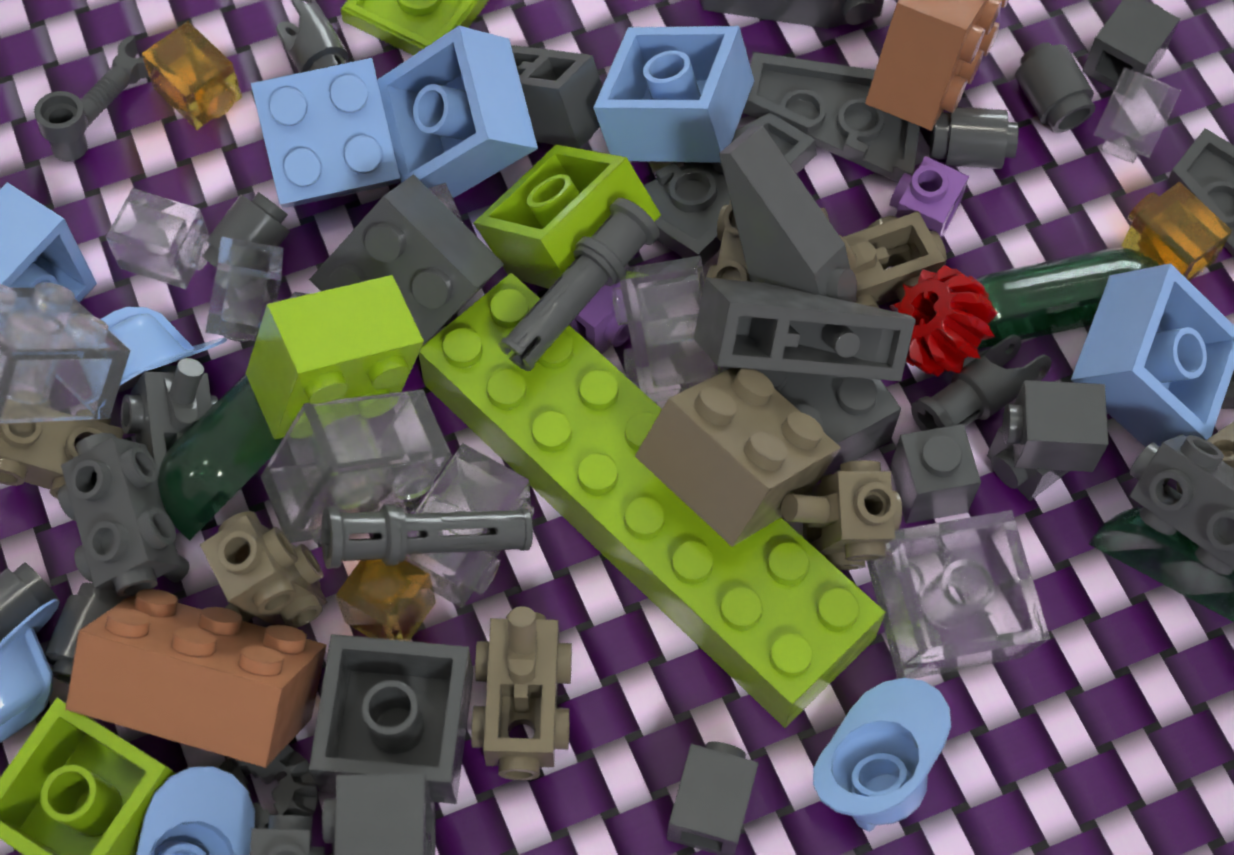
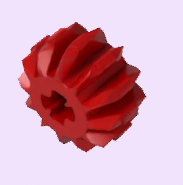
[889,265,998,377]

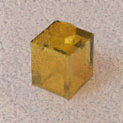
[142,21,242,130]
[1122,182,1233,281]
[335,559,436,641]

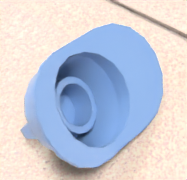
[76,307,227,404]
[0,599,60,743]
[813,678,951,832]
[136,766,255,855]

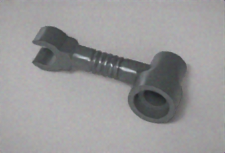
[34,35,159,161]

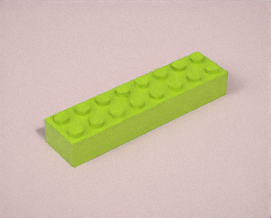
[419,272,886,728]

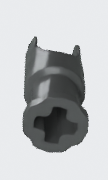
[276,0,349,73]
[911,334,1052,431]

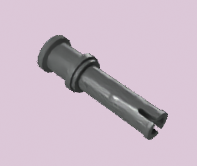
[498,198,660,372]
[321,504,533,569]

